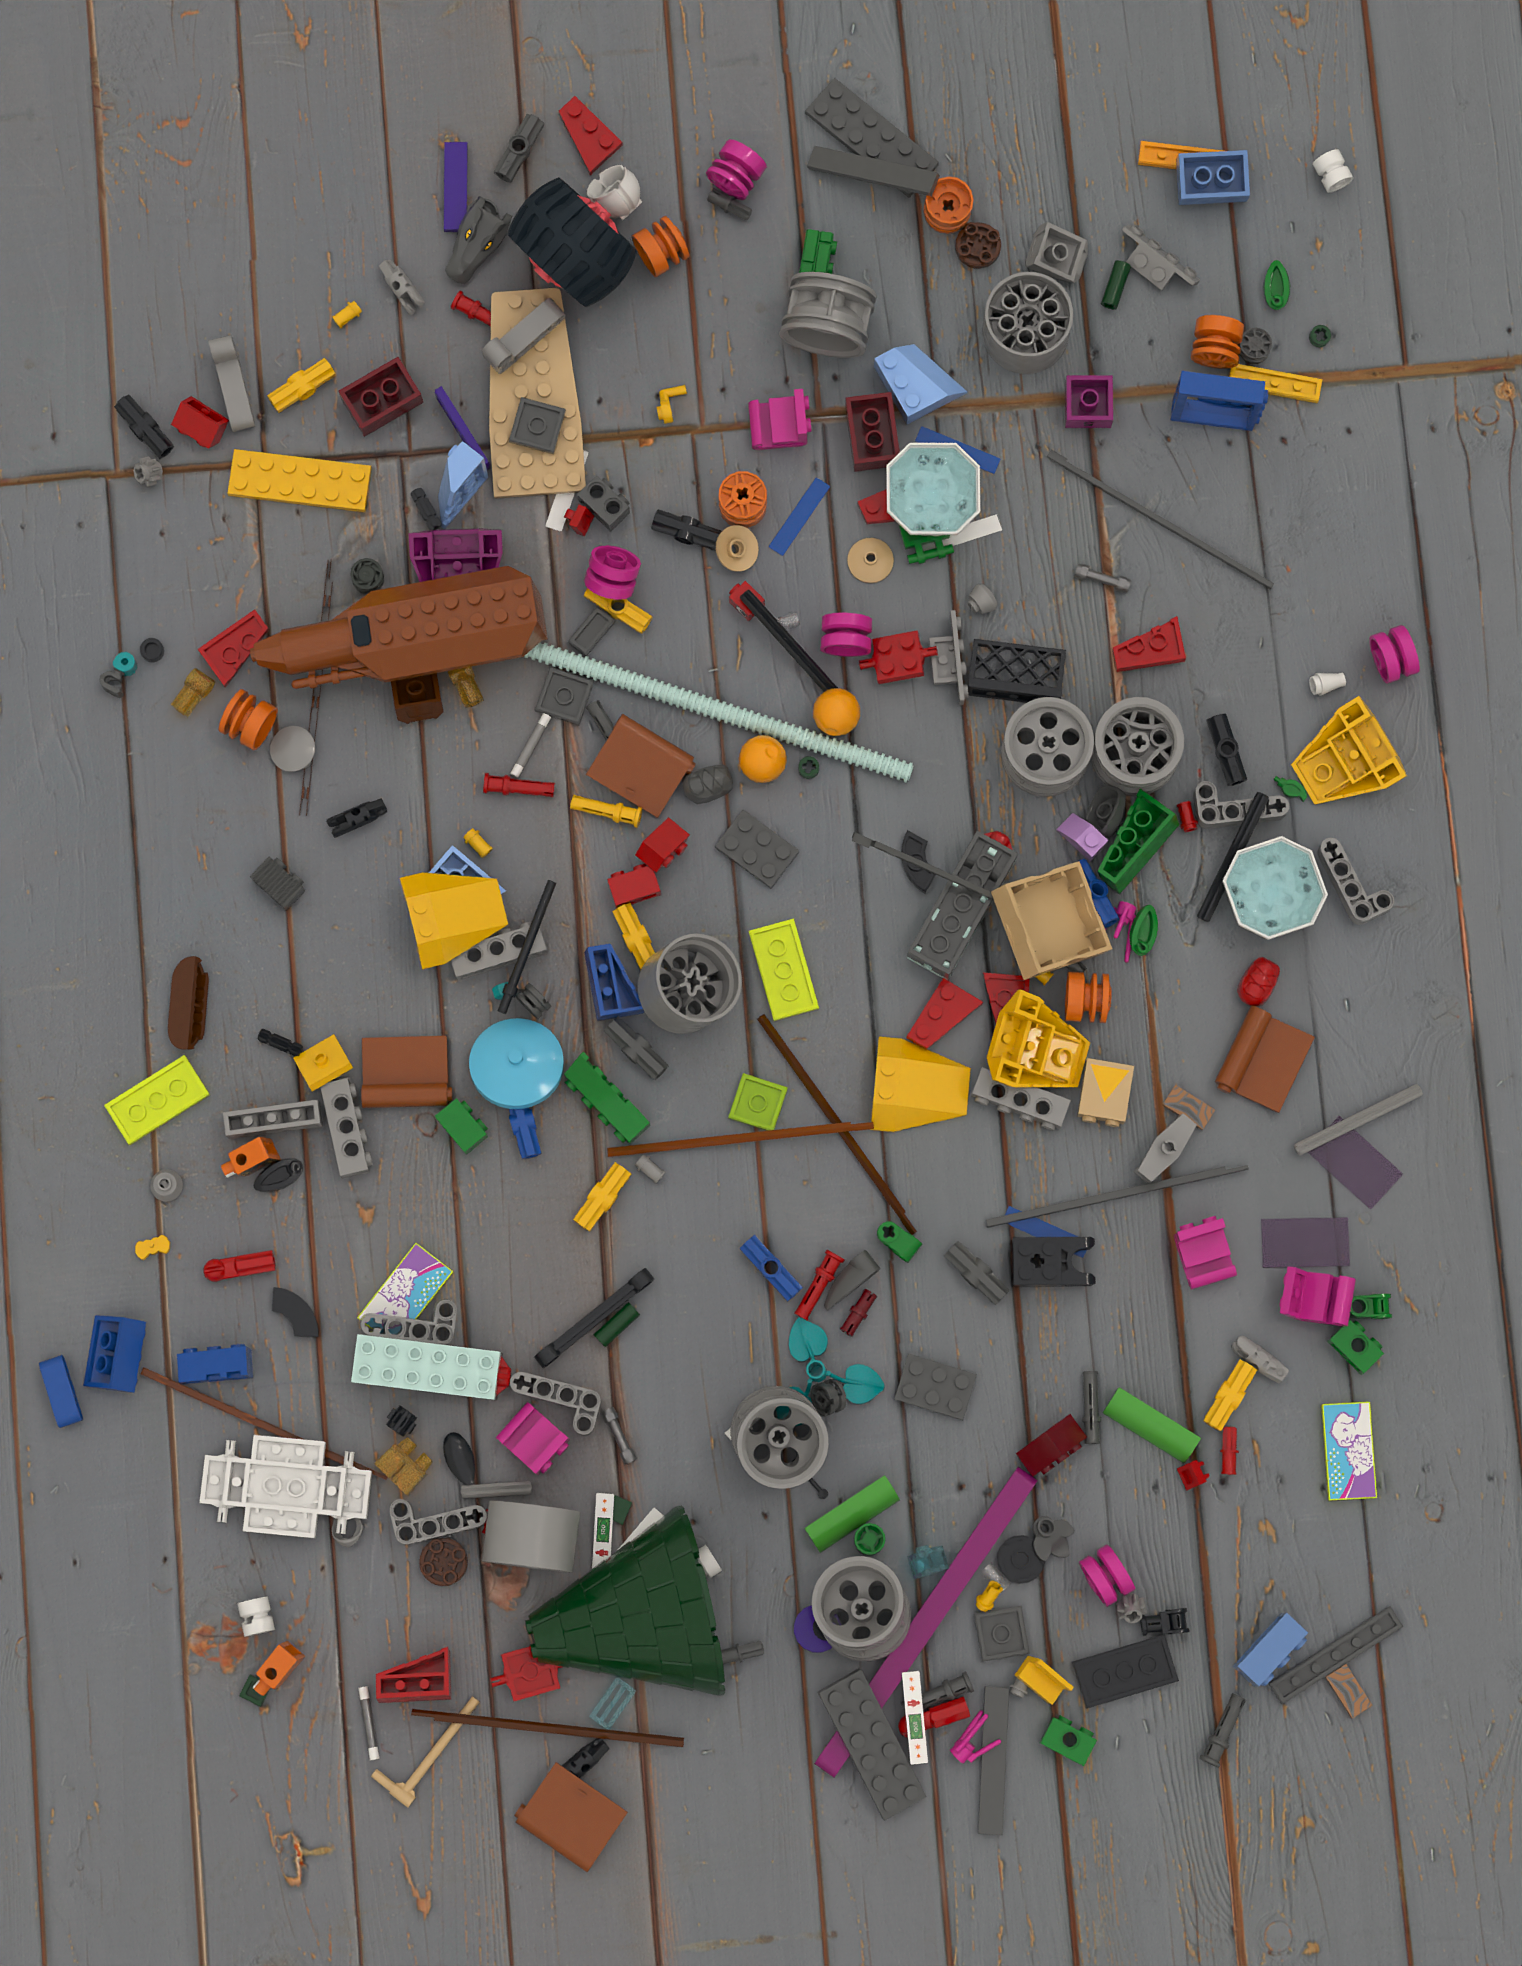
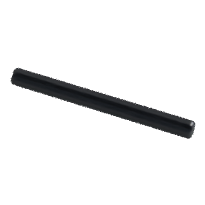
[740,590,838,692]
[1197,792,1269,922]

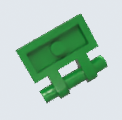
[899,525,954,564]

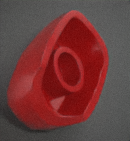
[1237,957,1280,1007]

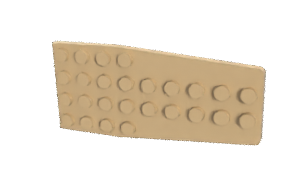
[489,288,586,499]

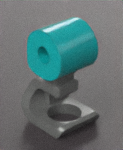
[99,652,137,698]

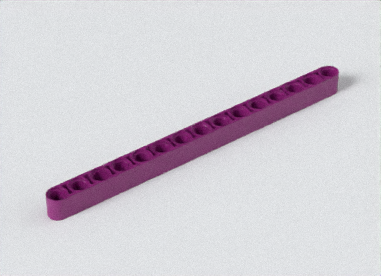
[814,1467,1038,1778]

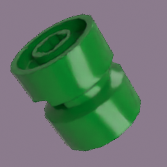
[854,1523,886,1556]

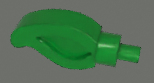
[1273,776,1307,802]

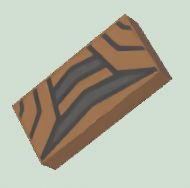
[1162,1085,1215,1130]
[1325,1664,1373,1718]

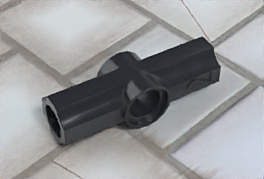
[114,394,174,459]
[651,509,722,551]
[1206,714,1247,786]

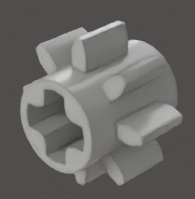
[134,456,163,487]
[1116,1593,1147,1623]

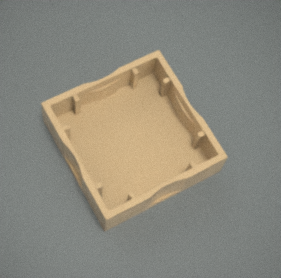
[991,861,1112,980]

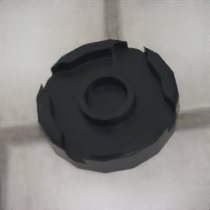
[997,1535,1045,1584]

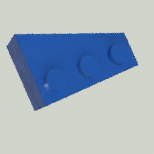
[584,944,645,1021]
[177,1344,253,1384]

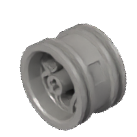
[1091,697,1184,796]

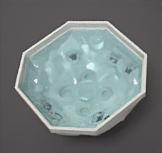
[886,443,980,536]
[1222,836,1328,940]

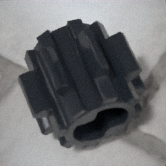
[386,1405,417,1437]

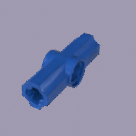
[1077,859,1120,928]
[509,1108,542,1159]
[740,1235,803,1302]

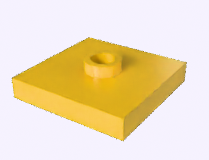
[293,1034,353,1091]

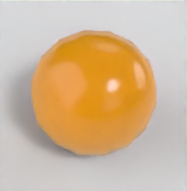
[813,688,860,736]
[739,735,787,783]

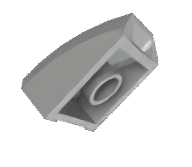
[1025,222,1088,283]

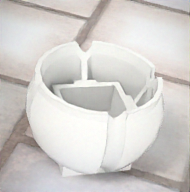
[587,165,642,221]

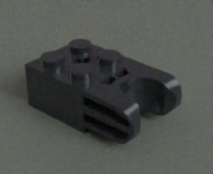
[1012,1237,1096,1287]

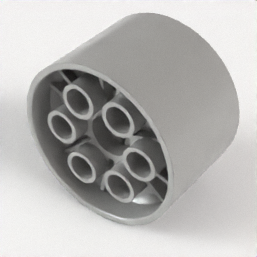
[982,272,1073,374]
[638,934,742,1034]
[481,1501,580,1573]

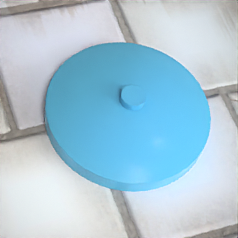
[469,1018,564,1109]

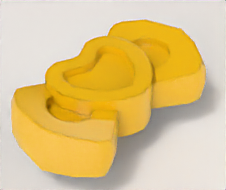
[135,1235,171,1260]

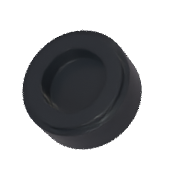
[140,638,164,662]

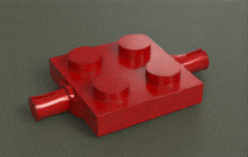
[859,630,938,684]
[490,1646,562,1702]

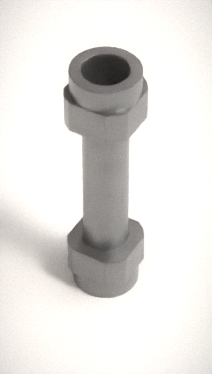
[1074,564,1131,593]
[601,1407,637,1465]

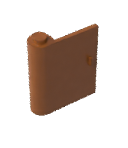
[586,714,696,818]
[1215,1006,1315,1113]
[361,1036,453,1108]
[514,1762,628,1872]

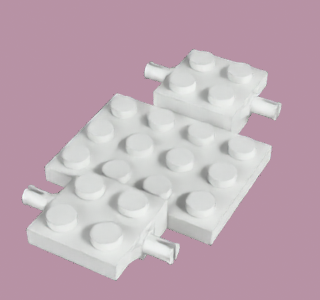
[199,1435,372,1538]

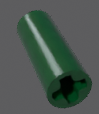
[1101,260,1131,310]
[593,1302,640,1347]

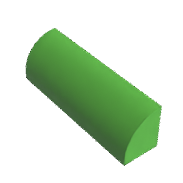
[1103,1387,1201,1463]
[804,1475,900,1553]

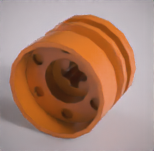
[923,176,974,234]
[631,216,690,277]
[1191,315,1244,369]
[719,471,767,528]
[218,689,278,751]
[1065,971,1112,1023]

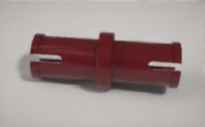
[840,1289,877,1337]

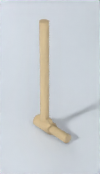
[371,1696,479,1808]

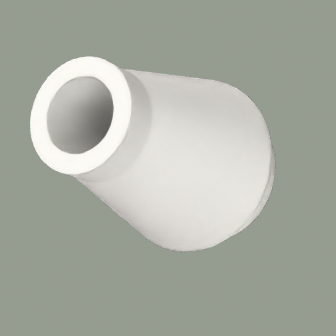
[1309,673,1346,696]

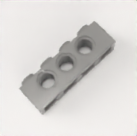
[451,921,547,981]
[971,1067,1071,1131]
[320,1078,373,1179]
[223,1100,323,1139]

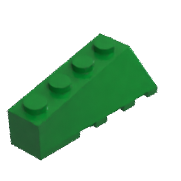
[1098,789,1180,894]
[564,1051,650,1144]

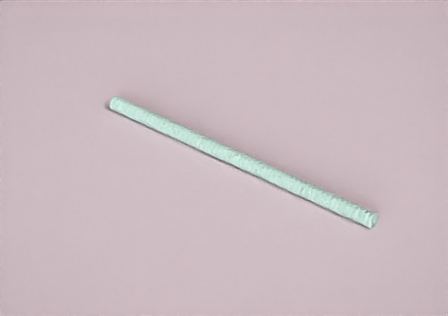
[525,642,913,783]

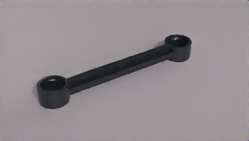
[534,1268,654,1368]

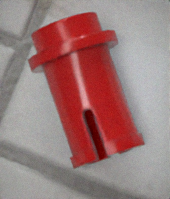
[1176,801,1198,832]

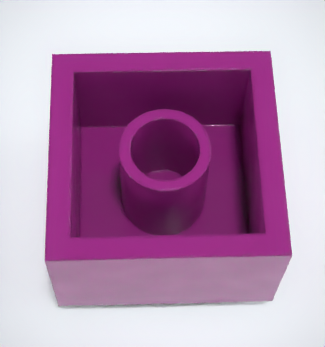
[1065,375,1113,428]

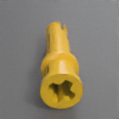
[570,795,643,828]

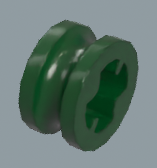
[1309,325,1331,347]
[798,756,819,779]

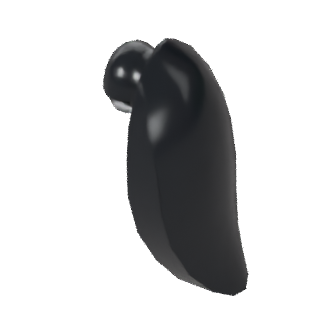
[254,1158,303,1192]
[443,1432,475,1485]

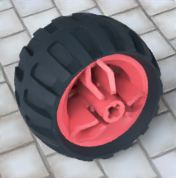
[508,177,637,307]

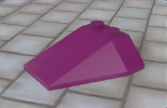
[408,528,503,582]

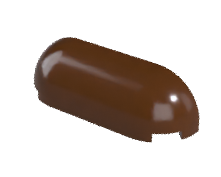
[168,956,209,1050]

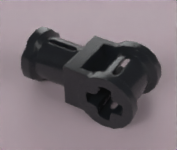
[1140,1608,1190,1636]

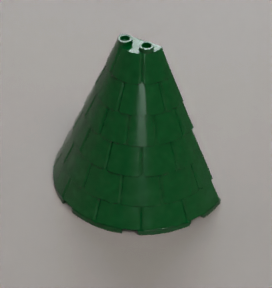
[525,1505,725,1696]

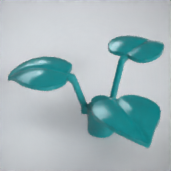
[776,1317,885,1427]

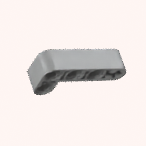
[482,298,566,374]
[208,335,255,432]
[1193,781,1289,829]
[1317,838,1394,925]
[359,1298,457,1345]
[510,1372,602,1436]
[390,1499,488,1545]

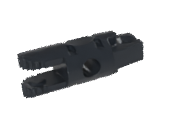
[326,798,387,838]
[562,1738,609,1778]

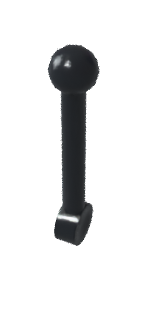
[792,1459,828,1499]

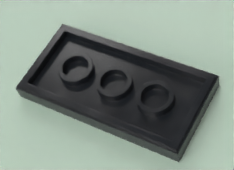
[1072,1634,1179,1709]

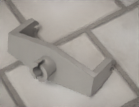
[1134,1114,1197,1183]

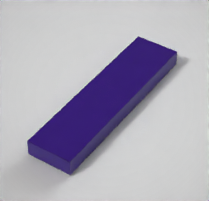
[444,142,468,232]
[435,386,490,470]

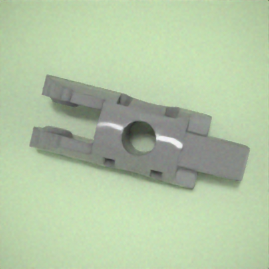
[379,260,425,315]
[1231,1336,1289,1384]

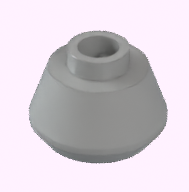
[967,584,997,614]
[150,1169,183,1202]

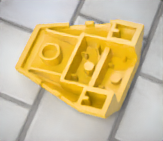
[1291,696,1407,805]
[400,872,508,970]
[987,990,1090,1087]
[870,1037,971,1132]

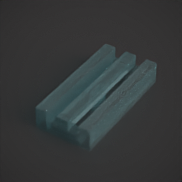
[589,1677,637,1730]

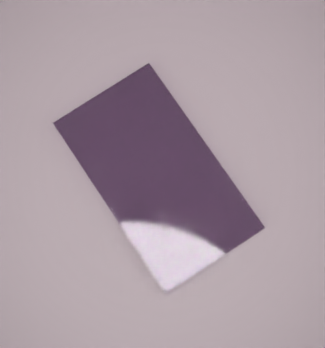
[1308,1116,1403,1209]
[1261,1217,1350,1268]

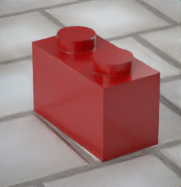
[171,396,229,448]
[635,817,690,873]
[607,864,661,909]

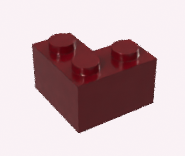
[1016,1414,1087,1477]

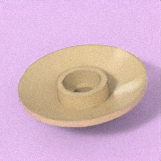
[716,525,759,572]
[847,538,894,583]

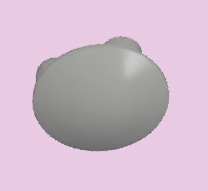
[270,726,315,772]

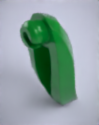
[1263,260,1290,310]
[1129,905,1158,956]

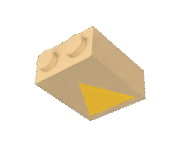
[1077,1058,1134,1127]

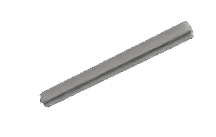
[1294,1084,1423,1156]

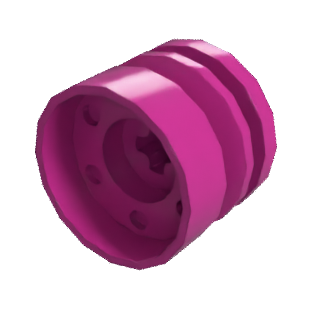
[706,139,767,200]

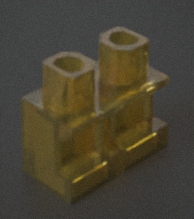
[374,1437,433,1496]

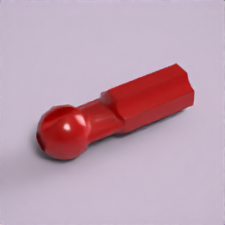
[203,1250,276,1282]
[898,1696,970,1738]

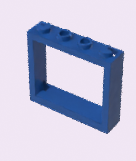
[1170,371,1268,431]

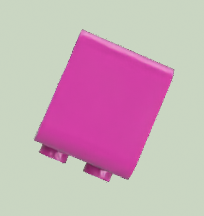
[748,389,811,450]
[1174,1216,1237,1290]
[1279,1266,1356,1327]
[495,1402,570,1475]

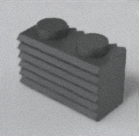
[250,856,305,911]

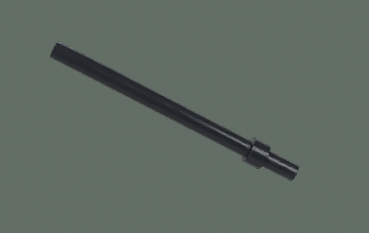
[497,880,557,1014]

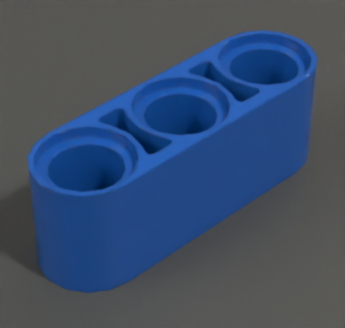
[39,1355,83,1428]

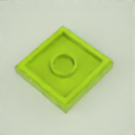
[728,1073,788,1131]

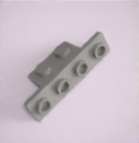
[1122,224,1200,290]
[929,610,968,705]

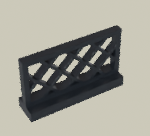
[968,639,1066,703]

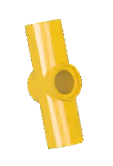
[267,358,336,413]
[584,588,653,634]
[612,903,661,971]
[573,1162,632,1232]
[1203,1359,1257,1432]

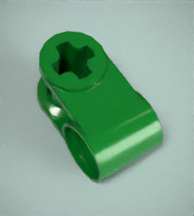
[877,1221,922,1263]
[1350,1294,1392,1319]

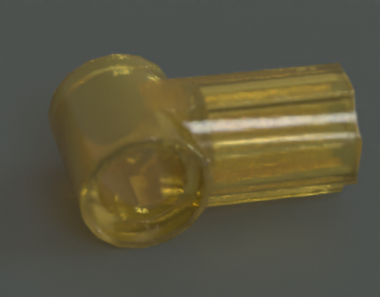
[447,667,484,708]
[171,668,215,717]

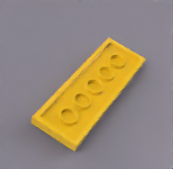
[227,449,372,512]

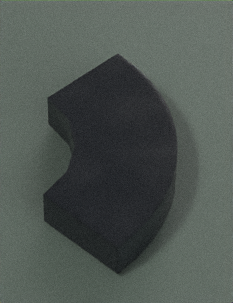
[901,830,936,894]
[272,1287,319,1337]

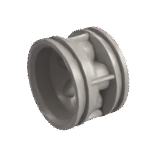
[779,272,877,358]
[1001,697,1094,797]
[730,1386,829,1489]
[812,1556,911,1662]

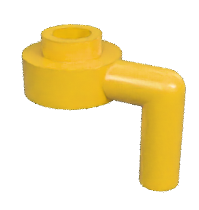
[657,385,687,424]

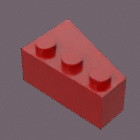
[376,1646,451,1703]

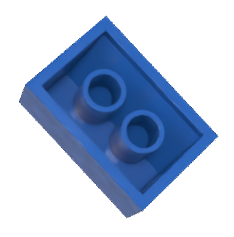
[83,1315,146,1393]

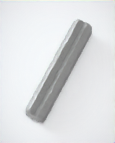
[461,1481,532,1499]

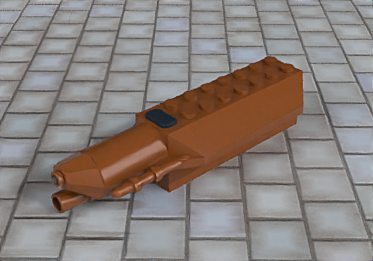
[250,566,548,689]

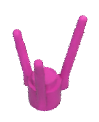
[1105,901,1137,963]
[950,1710,1001,1764]

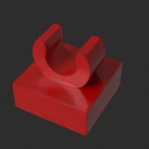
[564,505,594,536]
[1177,1460,1210,1491]

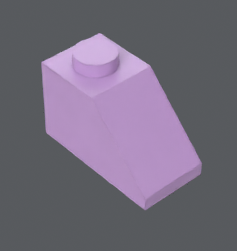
[1056,813,1108,862]

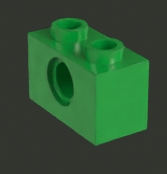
[1327,1320,1384,1375]
[1039,1715,1097,1766]

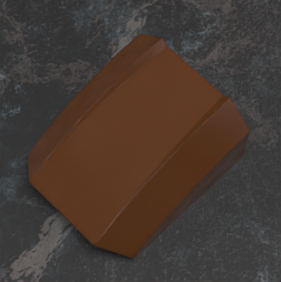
[391,673,444,724]

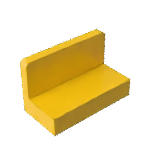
[1015,1656,1074,1705]

